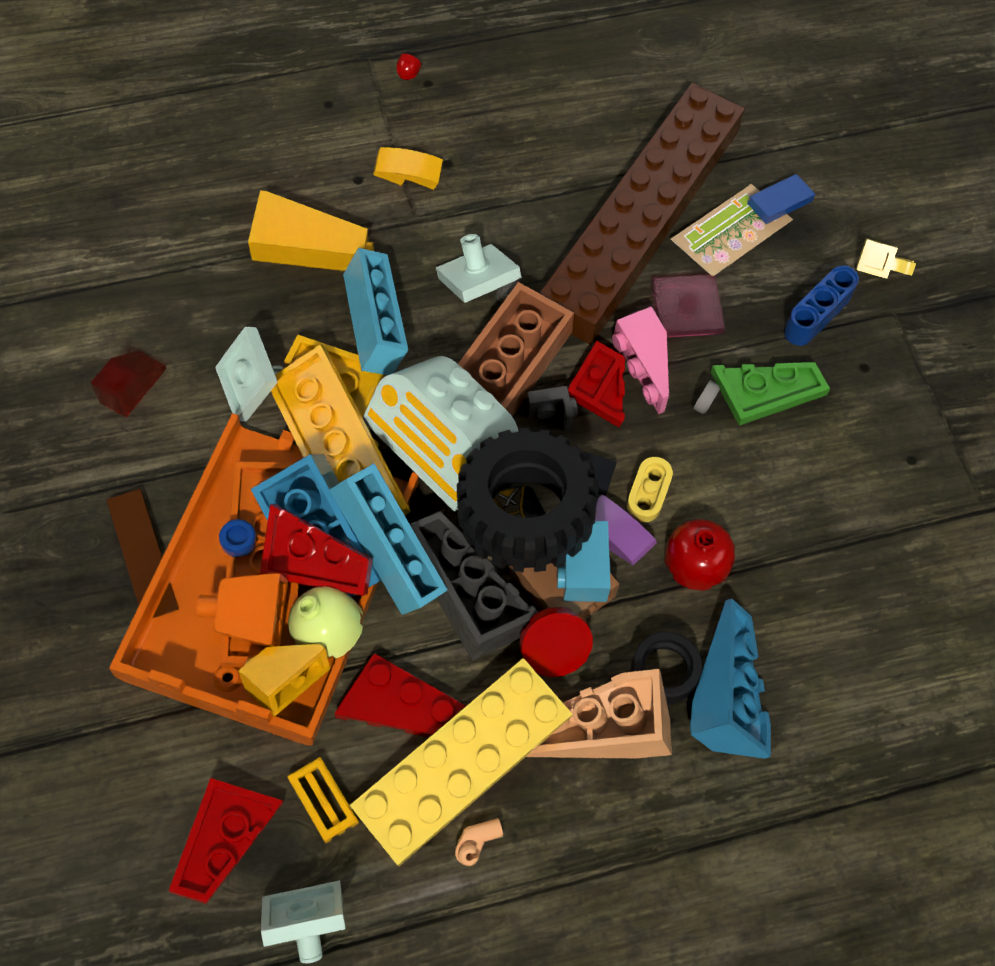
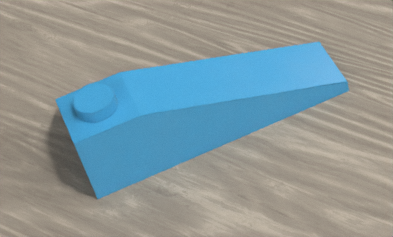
[251,454,381,597]
[690,598,771,759]

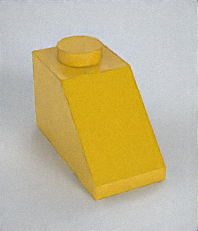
[238,644,330,717]

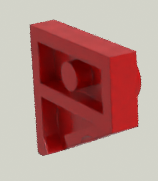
[568,341,625,428]

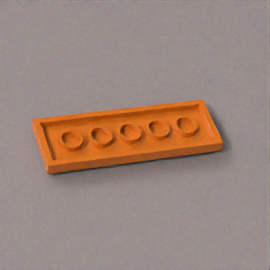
[220,461,300,667]

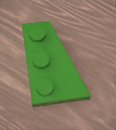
[711,362,830,426]

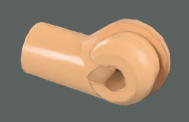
[455,818,503,866]

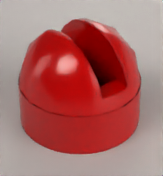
[396,54,422,80]

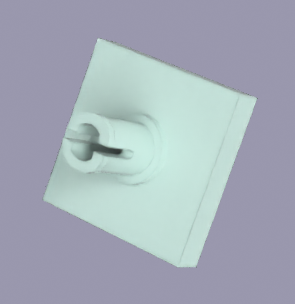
[436,234,522,303]
[215,327,283,421]
[261,880,346,964]

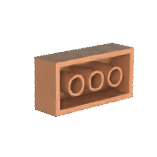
[458,282,574,417]

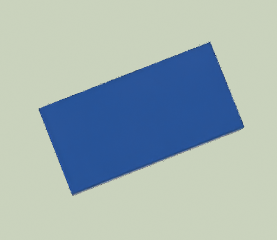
[747,174,815,224]

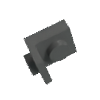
[526,386,578,430]

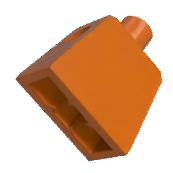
[197,573,288,647]

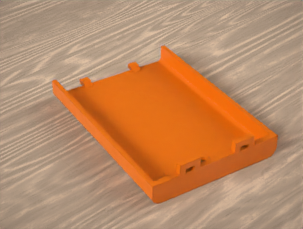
[109,413,419,746]

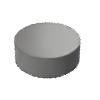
[693,380,720,414]

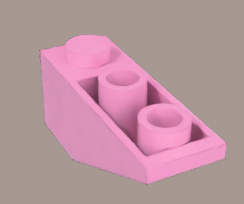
[612,307,669,414]

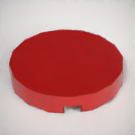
[520,607,593,677]

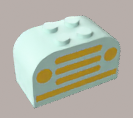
[363,356,519,511]

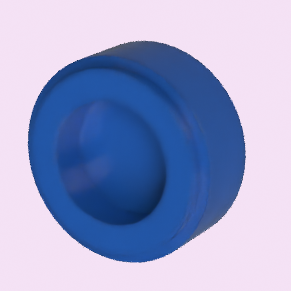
[219,519,256,557]

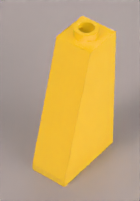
[248,190,374,271]

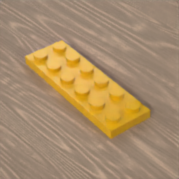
[271,344,411,515]

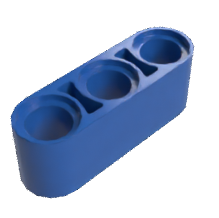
[784,265,859,346]

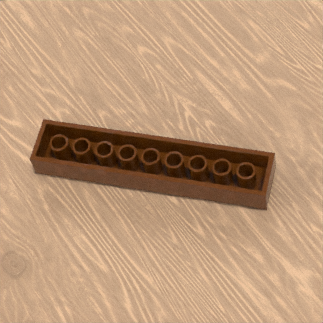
[539,83,745,345]

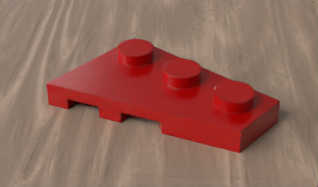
[260,504,373,596]
[334,653,466,738]
[168,778,283,905]

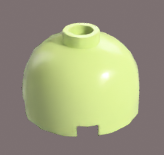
[288,586,363,659]

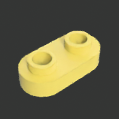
[627,457,673,522]

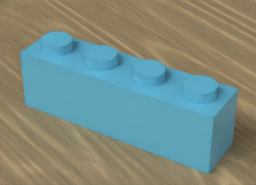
[343,248,408,375]
[329,464,448,615]

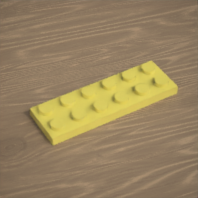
[350,658,572,866]

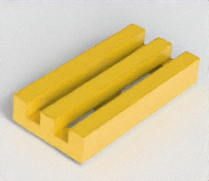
[287,757,359,844]

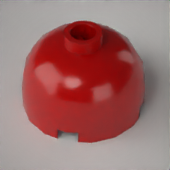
[664,519,735,591]

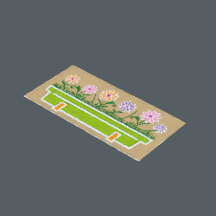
[671,184,793,277]

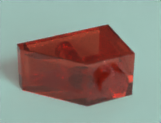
[91,351,166,418]

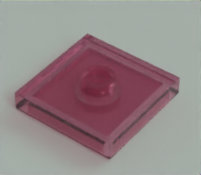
[651,275,725,337]

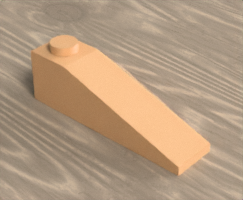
[526,669,672,759]

